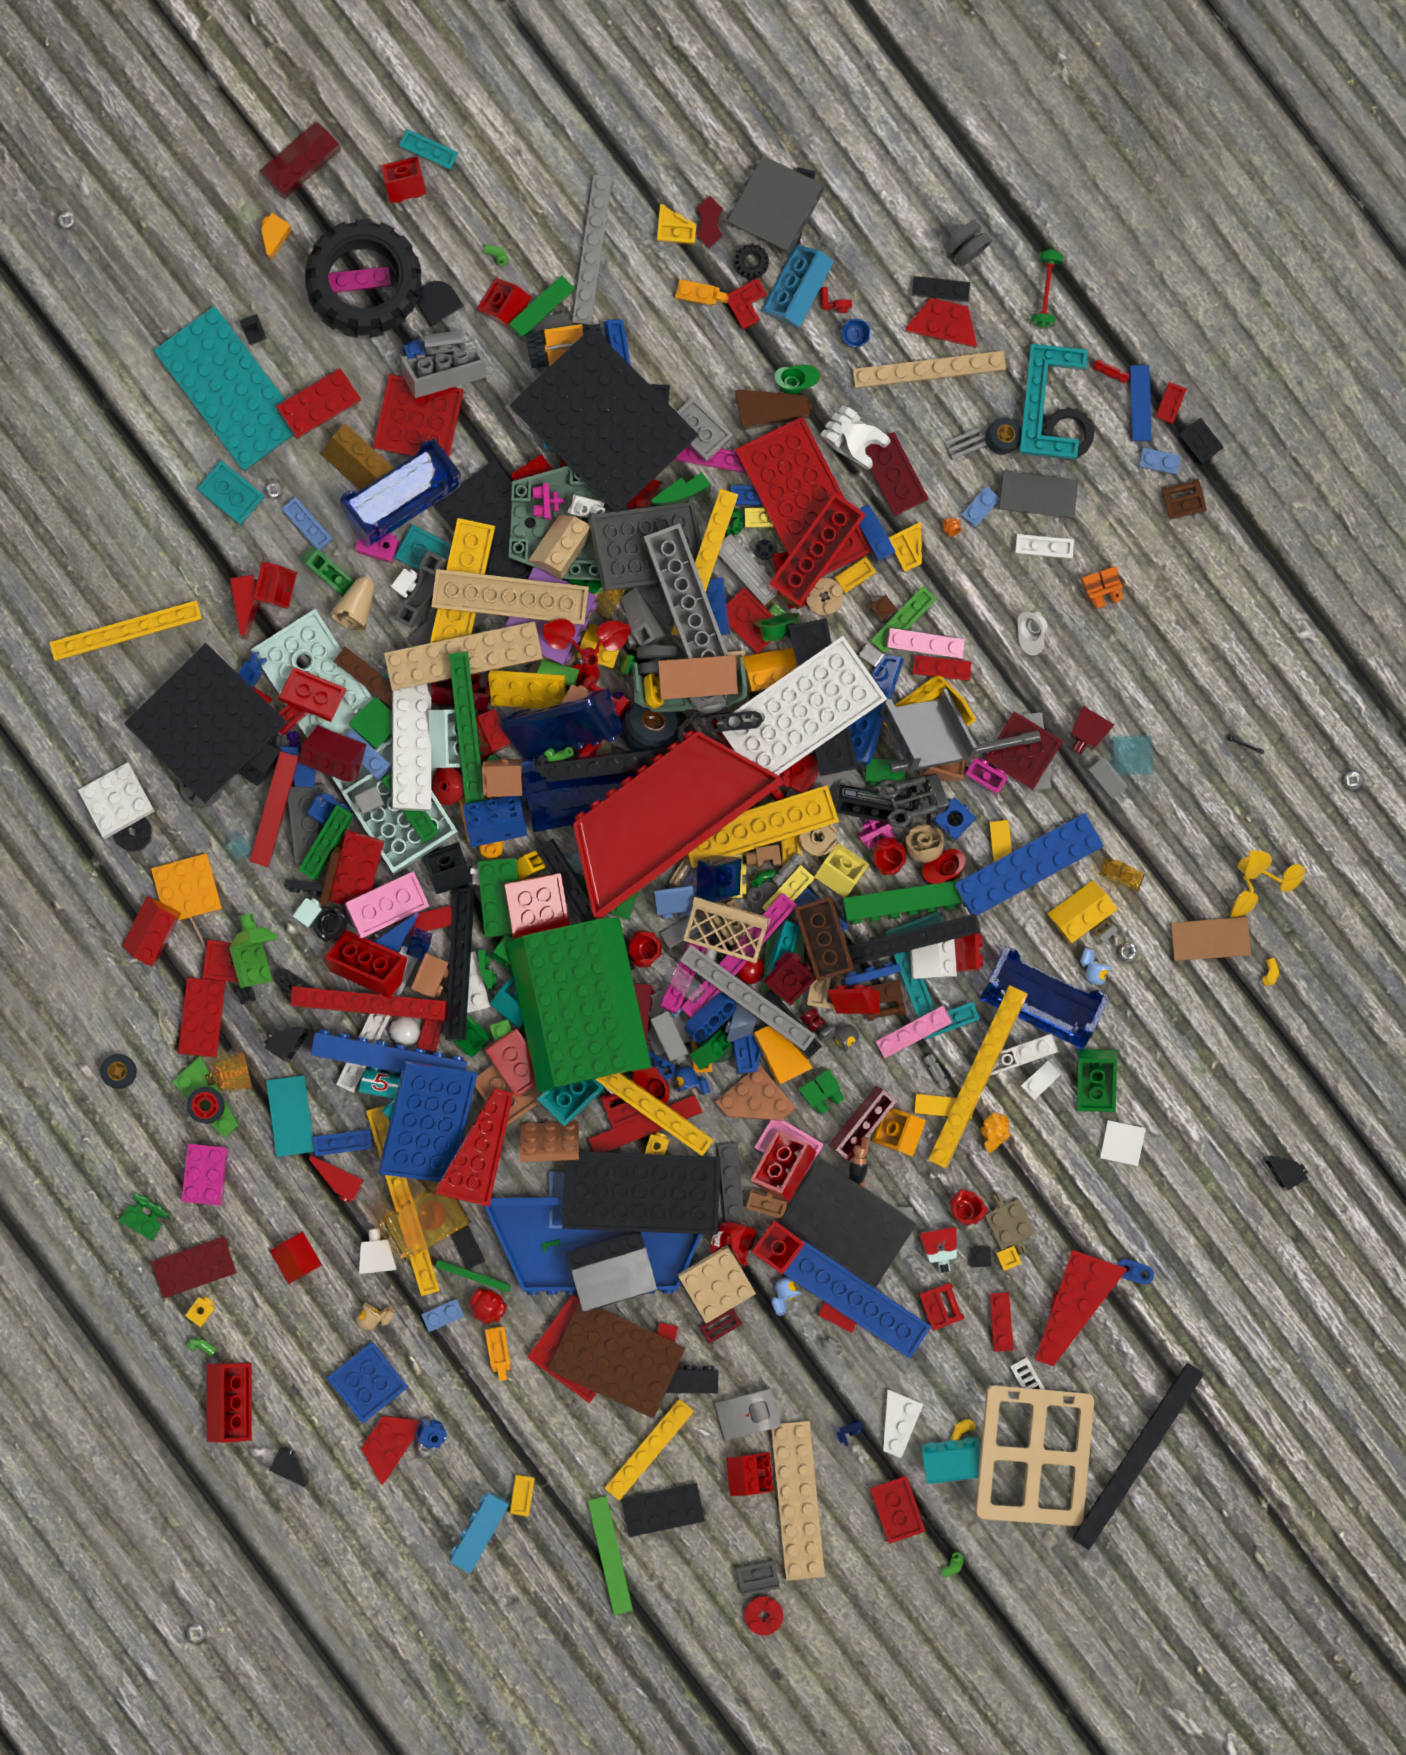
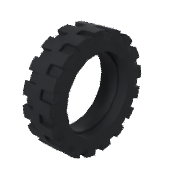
[1043,407,1094,460]

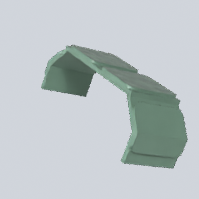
[632,658,747,712]

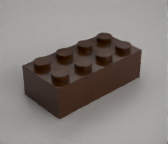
[794,896,856,982]

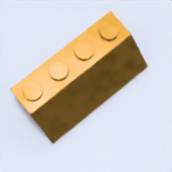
[321,423,402,506]

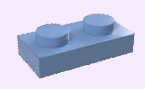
[1139,448,1180,475]
[961,486,1000,528]
[421,1299,465,1332]

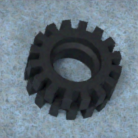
[735,243,769,279]

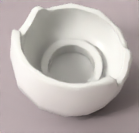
[389,1017,421,1046]

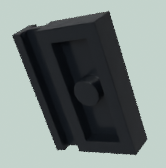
[1178,418,1224,465]

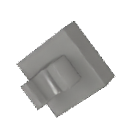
[1092,919,1118,945]

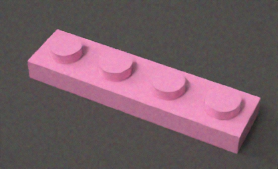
[886,628,965,658]
[876,1006,953,1058]

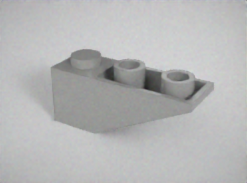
[621,587,665,647]

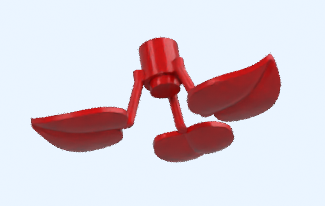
[543,618,631,693]

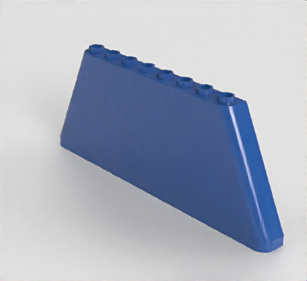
[484,1197,702,1295]

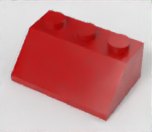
[122,895,181,967]
[750,1130,817,1202]

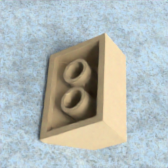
[529,515,591,580]

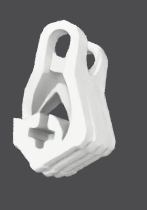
[820,406,891,470]

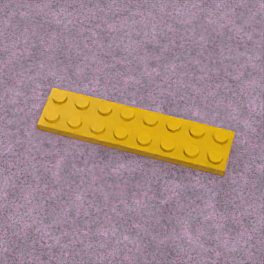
[430,518,495,643]
[688,785,839,869]

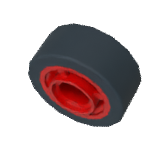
[187,1087,225,1124]

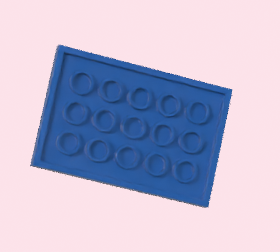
[378,1061,478,1182]

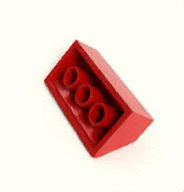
[324,930,407,998]
[207,1363,252,1443]

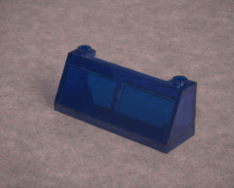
[340,438,461,548]
[522,771,638,833]
[979,946,1110,1049]

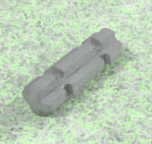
[772,853,804,886]
[924,1054,950,1090]

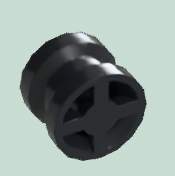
[755,539,774,560]
[235,986,256,1005]

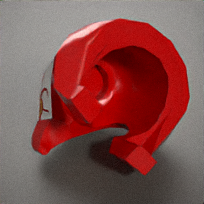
[710,1221,756,1267]

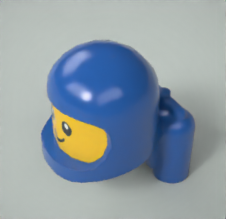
[675,1066,711,1095]

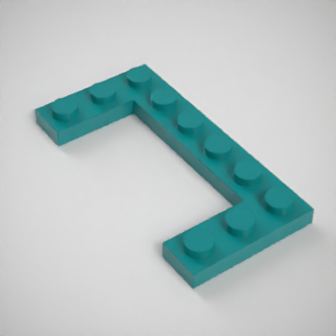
[1019,344,1088,460]
[885,912,980,1040]

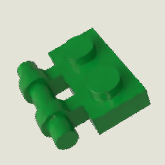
[119,1193,169,1241]

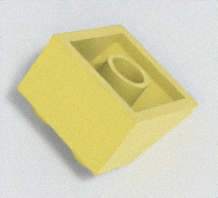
[814,843,870,898]

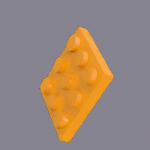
[151,853,222,921]

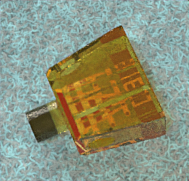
[205,1052,252,1091]

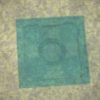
[1113,736,1153,776]

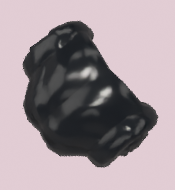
[313,906,350,943]

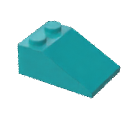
[537,1079,605,1127]

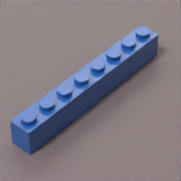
[310,1029,467,1073]

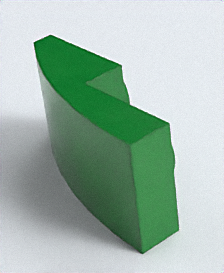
[617,655,637,678]
[478,950,497,990]

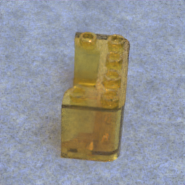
[379,1182,471,1264]

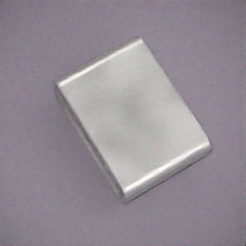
[858,643,884,667]

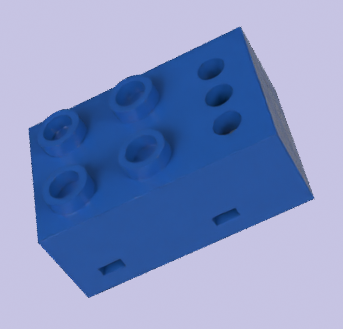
[463,796,528,847]

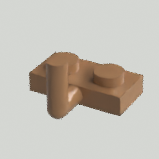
[746,1189,788,1219]

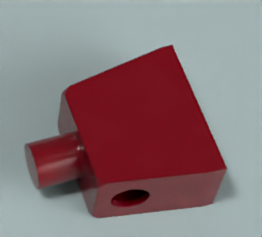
[1070,706,1114,755]

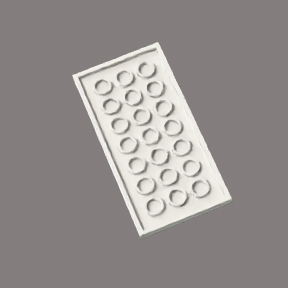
[717,636,887,775]

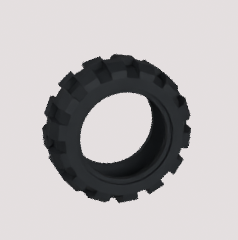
[305,219,422,338]

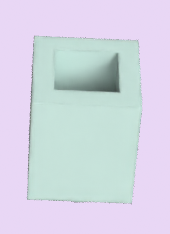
[293,897,323,928]

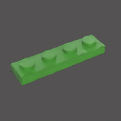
[870,586,937,654]

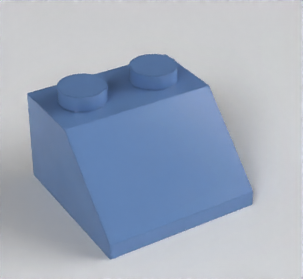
[654,886,694,919]

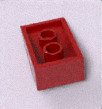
[230,575,260,640]

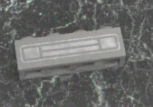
[718,534,777,607]

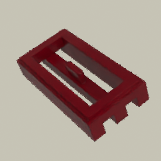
[700,1308,742,1344]

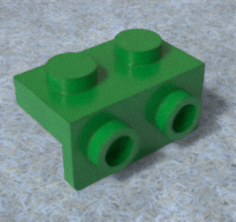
[444,1014,492,1058]

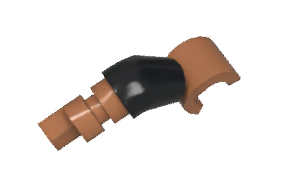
[849,1136,869,1187]

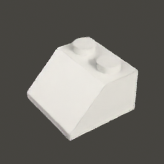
[910,939,957,979]

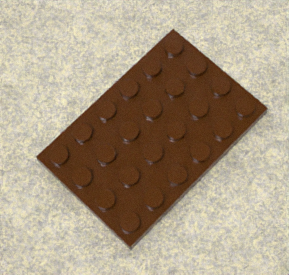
[548,1302,686,1419]

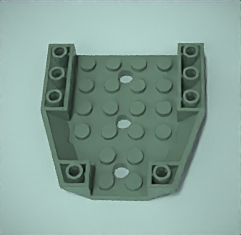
[509,466,627,581]

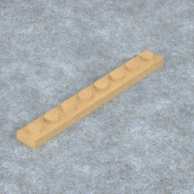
[853,351,1006,389]

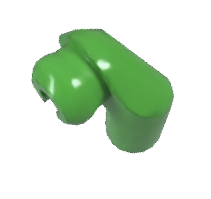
[544,747,573,762]
[186,1337,216,1356]
[940,1552,964,1578]

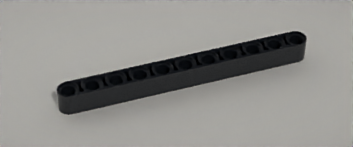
[1072,1363,1204,1550]

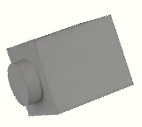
[354,787,385,816]

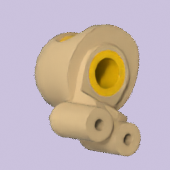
[356,1302,396,1331]

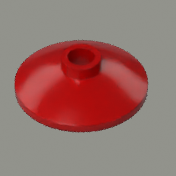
[431,767,465,805]

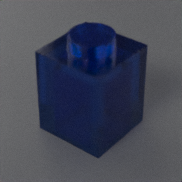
[406,927,433,960]

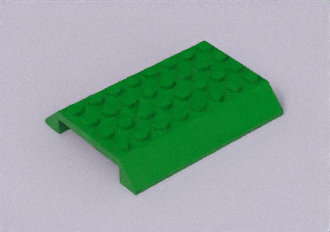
[507,917,652,1093]

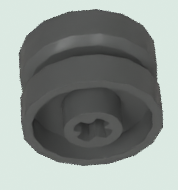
[943,220,992,267]
[637,645,678,677]

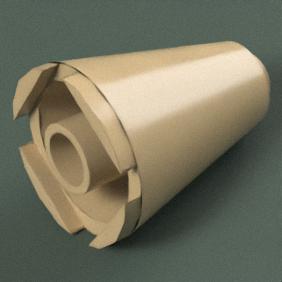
[330,576,375,632]

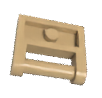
[807,972,847,1010]

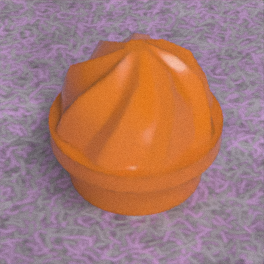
[943,517,962,537]

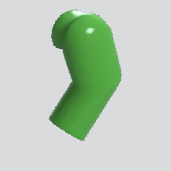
[484,245,508,266]

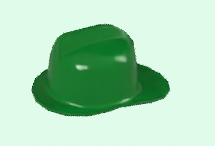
[774,365,820,394]
[754,613,799,642]

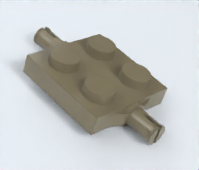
[984,1193,1036,1256]

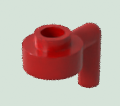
[820,287,852,313]

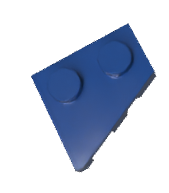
[731,1034,762,1074]

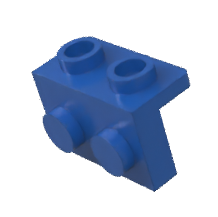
[306,793,354,826]

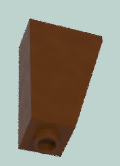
[735,389,813,430]

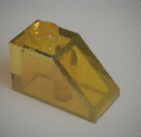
[1099,857,1145,892]

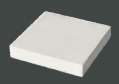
[1100,1120,1146,1166]

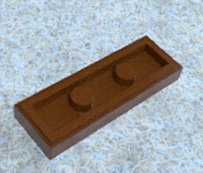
[319,846,342,906]

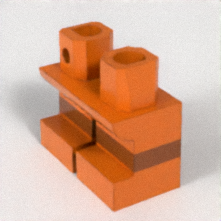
[1080,566,1123,609]

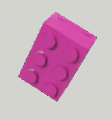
[181,1144,229,1206]

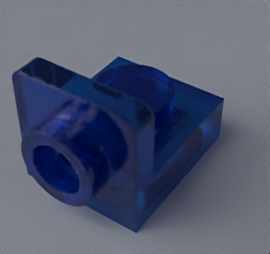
[836,1420,864,1446]

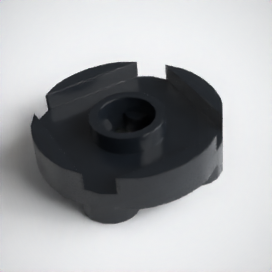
[114,817,152,851]

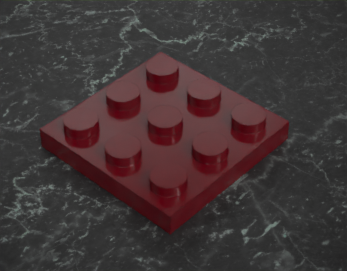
[984,711,1064,790]

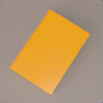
[753,1026,812,1085]

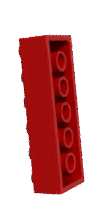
[767,492,866,610]

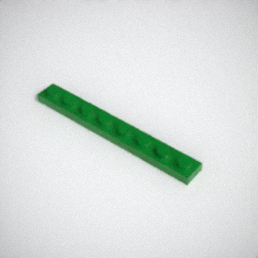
[449,651,485,804]

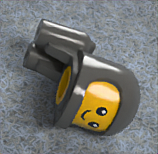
[819,1024,859,1052]

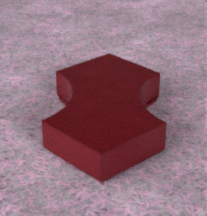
[696,196,723,249]

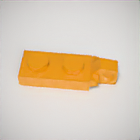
[675,279,729,306]
[485,1326,511,1381]

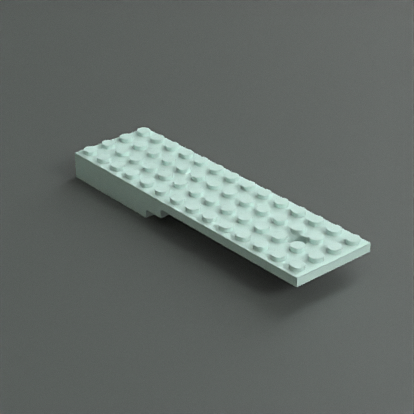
[251,609,459,875]

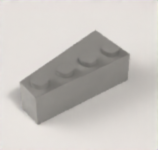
[400,349,486,398]

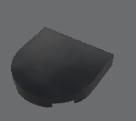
[419,281,464,326]

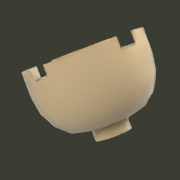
[906,825,944,863]

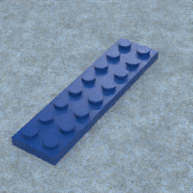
[954,813,1104,916]
[783,1240,932,1359]

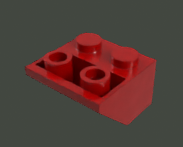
[954,933,984,972]
[828,985,880,1014]
[726,1452,773,1496]

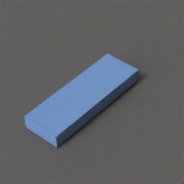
[281,496,333,551]

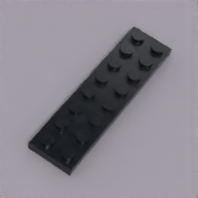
[789,618,858,777]

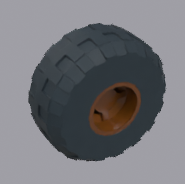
[621,703,680,751]

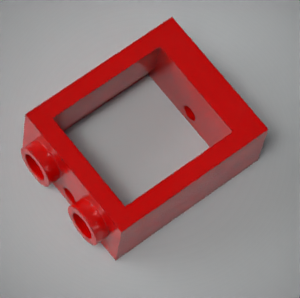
[253,561,298,609]

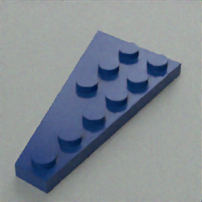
[849,654,904,765]

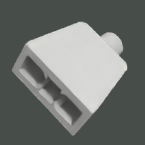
[359,1229,397,1274]

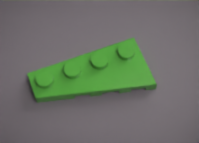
[172,1056,239,1138]

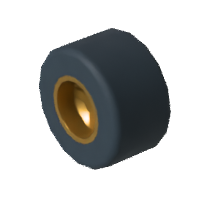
[985,417,1022,455]
[100,1054,137,1089]

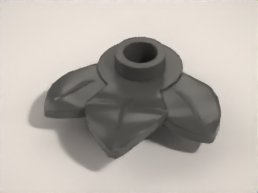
[746,882,778,915]

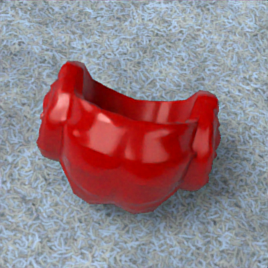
[873,837,907,875]
[629,930,662,968]
[949,1188,988,1225]
[468,1288,508,1324]

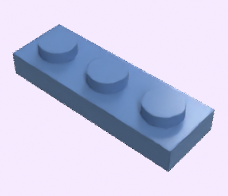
[345,729,392,780]

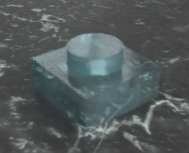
[226,834,253,861]

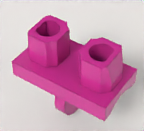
[533,483,564,520]
[857,819,894,849]

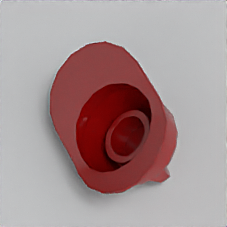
[922,849,966,884]
[633,1066,670,1104]

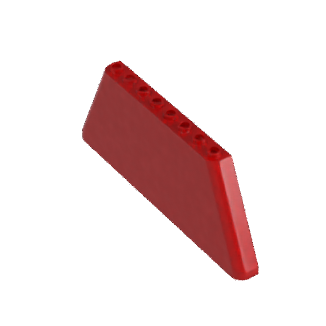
[573,730,784,919]

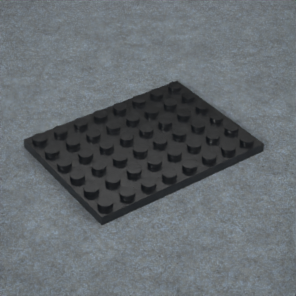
[510,327,699,513]

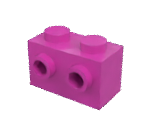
[355,527,400,564]
[964,758,1008,796]

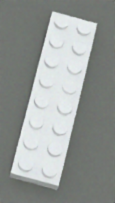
[392,683,431,811]

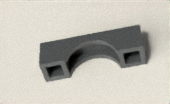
[395,550,448,629]

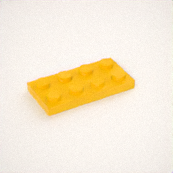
[488,670,567,711]

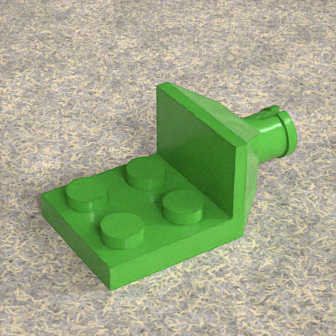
[229,913,278,988]

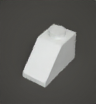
[1020,1061,1061,1101]

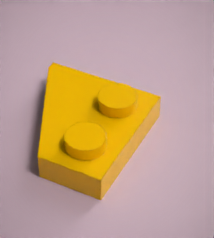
[657,204,696,245]
[889,522,922,573]

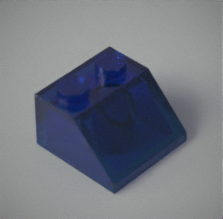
[696,856,742,902]

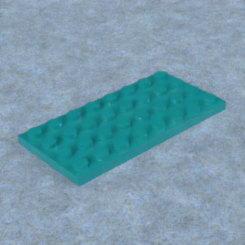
[154,306,294,472]

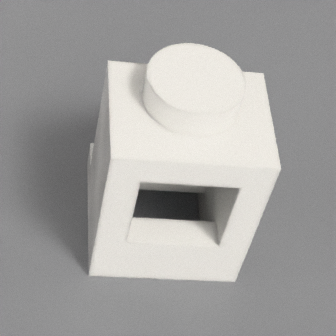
[391,568,419,599]

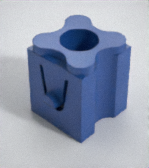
[931,797,976,843]

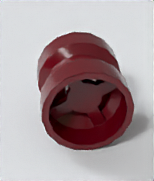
[800,1007,826,1032]

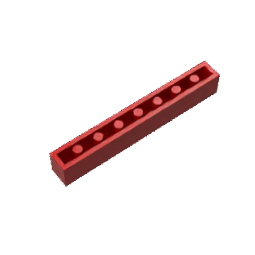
[290,986,447,1022]

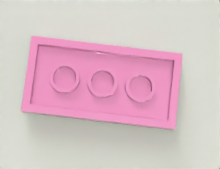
[344,871,429,938]

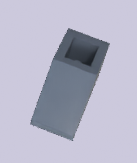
[725,1002,757,1042]

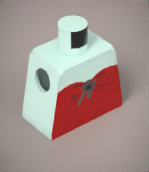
[919,1227,957,1273]

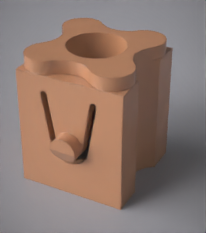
[482,758,523,797]

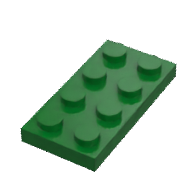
[478,857,519,937]

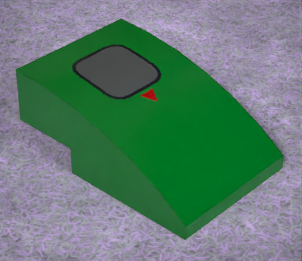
[651,472,711,507]

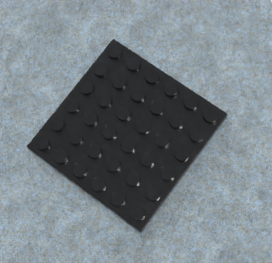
[124,643,288,804]

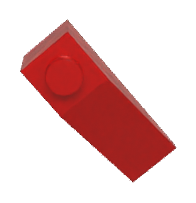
[309,1156,364,1203]

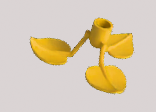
[1230,850,1306,918]

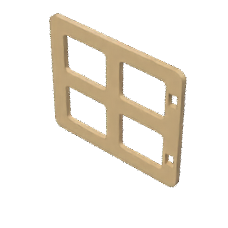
[975,1385,1094,1526]

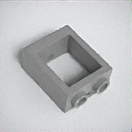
[650,1011,689,1064]

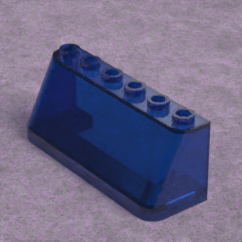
[499,688,624,761]

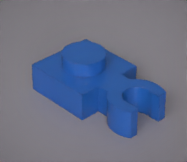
[238,652,267,687]

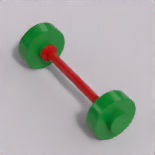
[1031,249,1063,329]

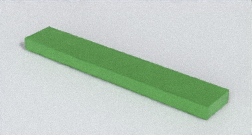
[588,1496,633,1615]

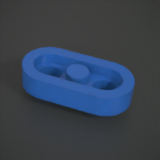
[1117,1259,1154,1284]

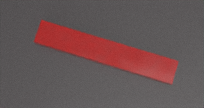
[250,751,299,867]
[589,1095,703,1153]

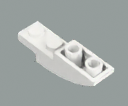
[990,1034,1059,1076]

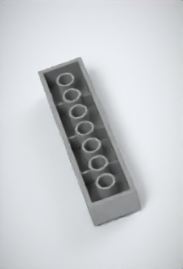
[643,523,729,659]

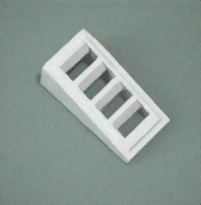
[1010,1357,1045,1390]

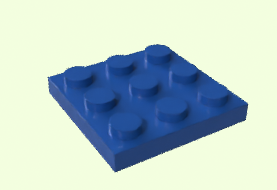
[327,1342,408,1424]

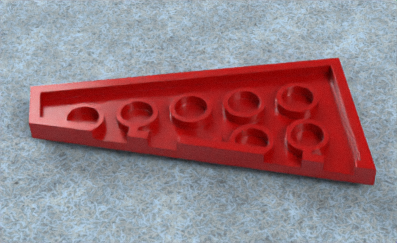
[433,1089,513,1206]

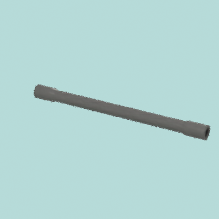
[889,731,1041,773]

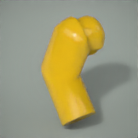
[1262,957,1279,986]
[951,1419,976,1441]

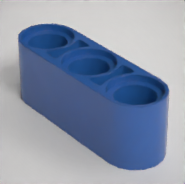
[684,992,737,1043]

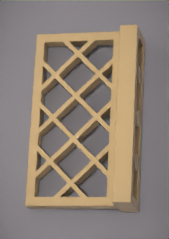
[683,896,771,963]

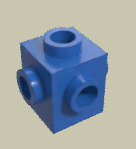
[414,1419,447,1449]

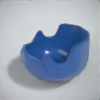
[841,318,871,348]

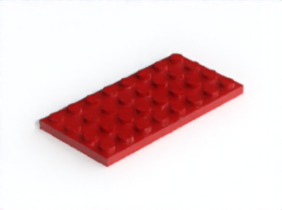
[735,417,872,577]

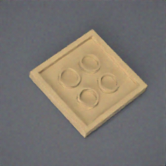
[678,1245,756,1323]

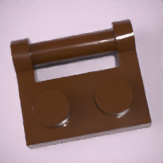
[1161,478,1207,520]
[866,980,906,1021]

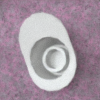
[1018,612,1048,656]

